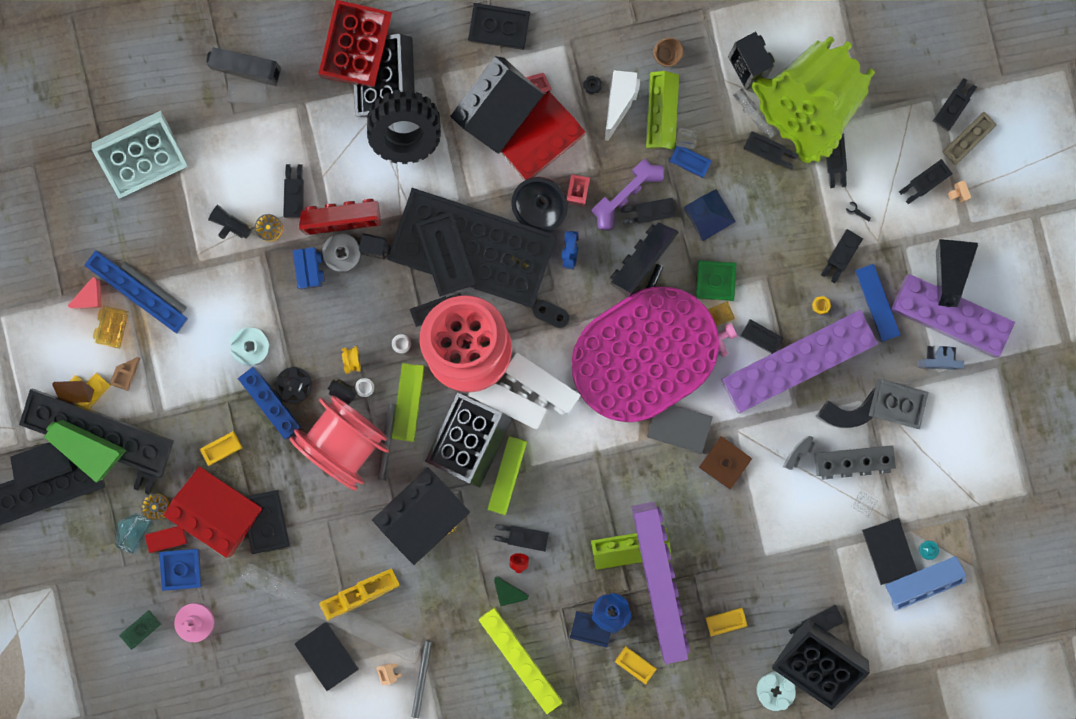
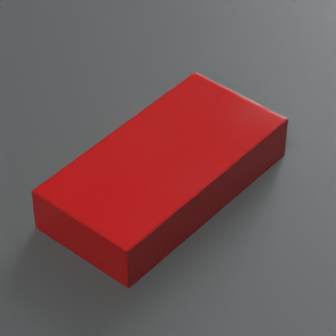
[145,526,188,553]

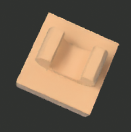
[948,180,971,203]
[376,663,401,685]

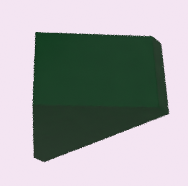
[494,576,529,607]

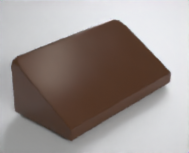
[52,381,94,403]

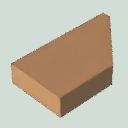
[109,357,141,391]

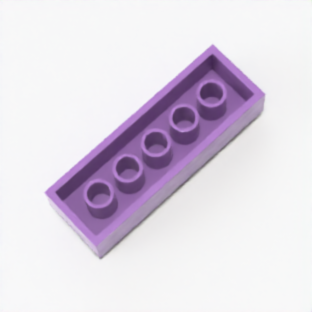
[891,274,1015,358]

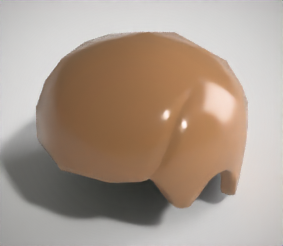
[653,37,684,67]

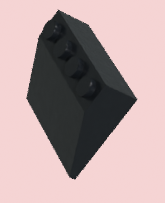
[354,34,415,117]
[450,56,545,154]
[610,222,679,297]
[425,392,513,488]
[372,467,470,565]
[772,619,870,710]

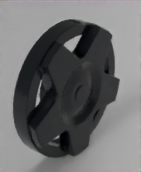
[276,367,312,403]

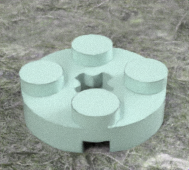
[231,327,270,366]
[756,671,796,711]

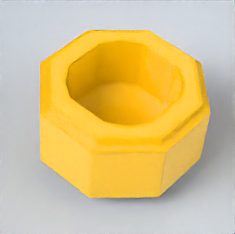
[812,296,831,315]

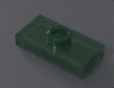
[119,610,162,650]

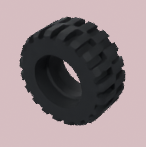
[367,90,441,164]

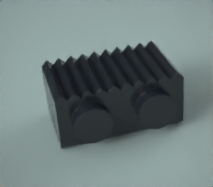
[359,233,390,260]

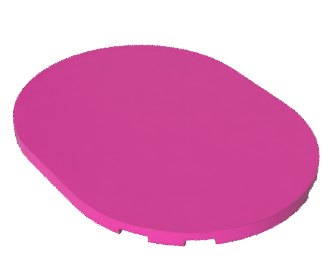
[572,287,719,422]

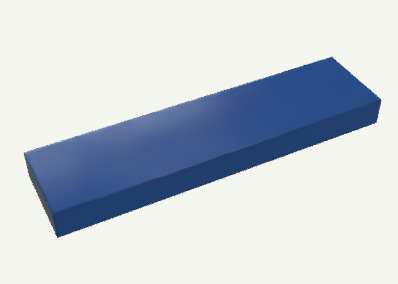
[855,264,900,342]

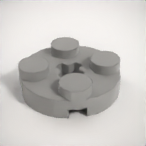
[322,234,361,272]

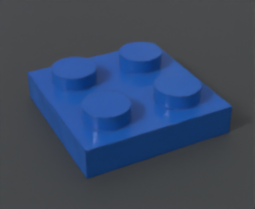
[159,549,202,591]

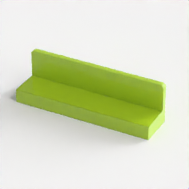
[646,71,679,150]
[392,363,425,442]
[487,436,527,516]
[591,528,671,570]

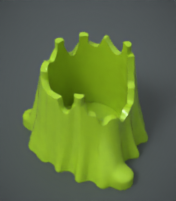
[752,36,875,163]

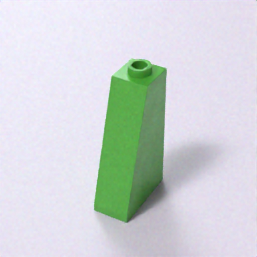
[44,420,126,483]

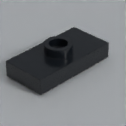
[740,319,783,354]

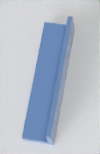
[886,556,966,611]

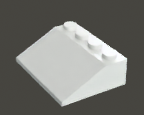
[605,70,640,141]

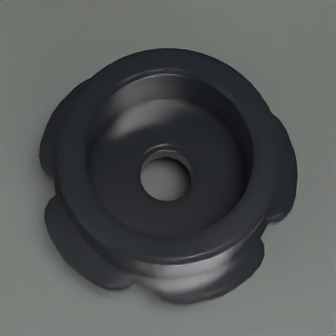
[583,76,602,94]

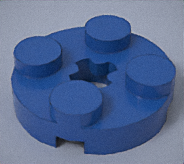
[562,231,579,270]
[592,593,631,633]

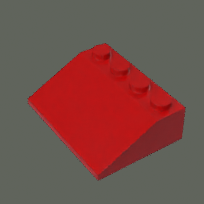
[318,0,392,87]
[501,91,586,180]
[299,199,382,235]
[163,466,263,558]

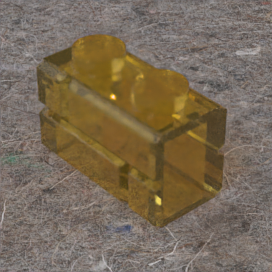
[93,306,129,349]

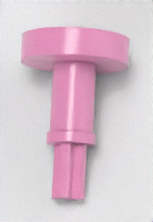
[174,603,214,642]

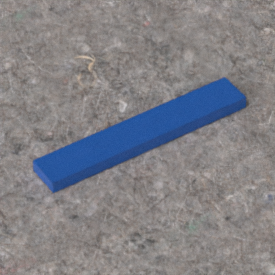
[84,250,188,334]

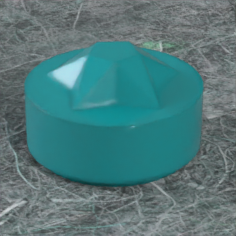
[919,540,939,560]

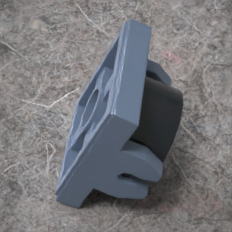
[918,346,964,370]

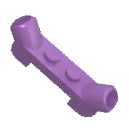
[591,158,664,230]

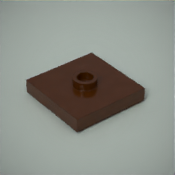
[699,436,752,490]

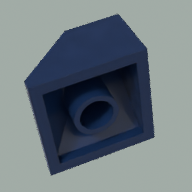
[684,189,736,241]

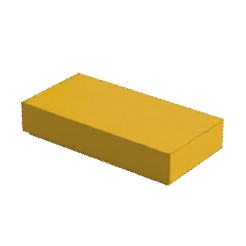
[199,431,243,466]
[705,607,748,636]
[614,646,657,685]

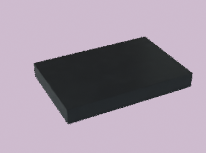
[468,3,530,50]
[10,442,73,491]
[247,490,290,554]
[862,518,917,585]
[295,621,359,691]

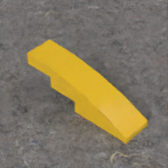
[319,568,400,621]

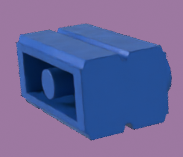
[293,247,325,290]

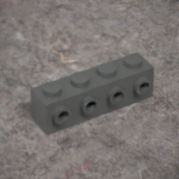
[814,445,896,480]

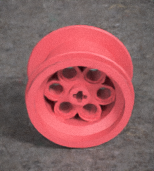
[419,295,512,393]
[289,395,389,491]

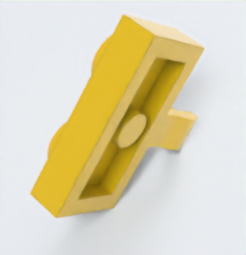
[70,373,111,409]

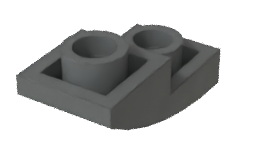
[783,436,815,470]

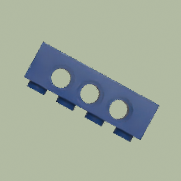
[237,367,302,439]

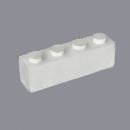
[505,353,581,415]
[468,382,547,430]

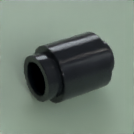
[327,379,357,405]

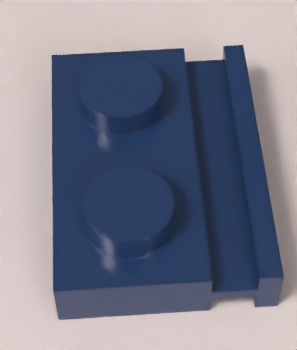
[570,611,611,647]

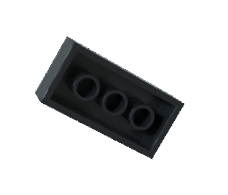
[728,31,775,90]

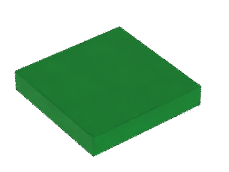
[696,260,737,301]

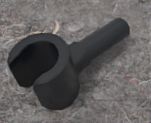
[846,202,871,222]

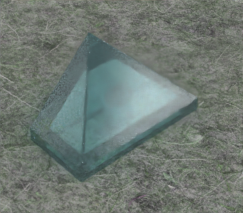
[116,513,152,554]

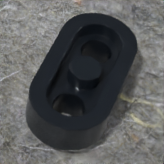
[533,300,569,328]

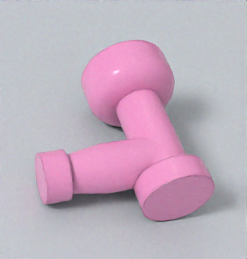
[718,323,737,357]

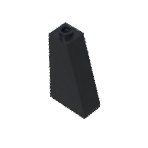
[206,47,281,86]
[936,239,978,307]

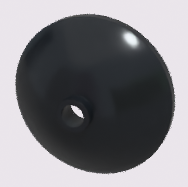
[511,177,568,232]

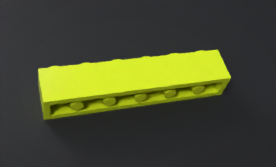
[478,607,562,714]

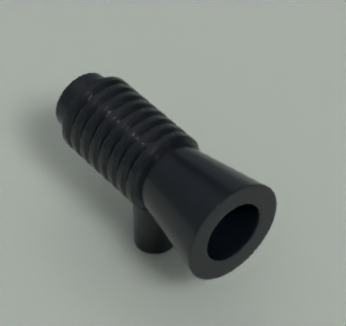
[208,204,252,239]

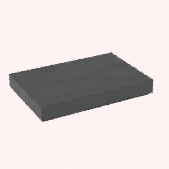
[869,378,929,429]
[647,405,713,453]

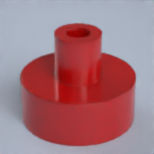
[509,553,529,573]

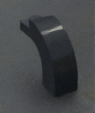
[815,388,875,428]

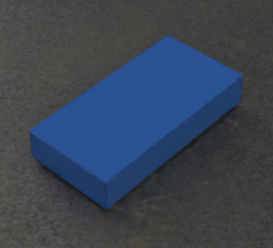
[669,144,712,178]

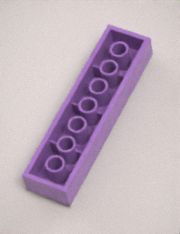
[721,310,878,413]
[631,502,690,664]

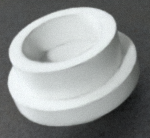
[392,334,411,353]
[355,378,374,397]

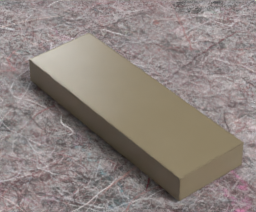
[942,112,997,165]

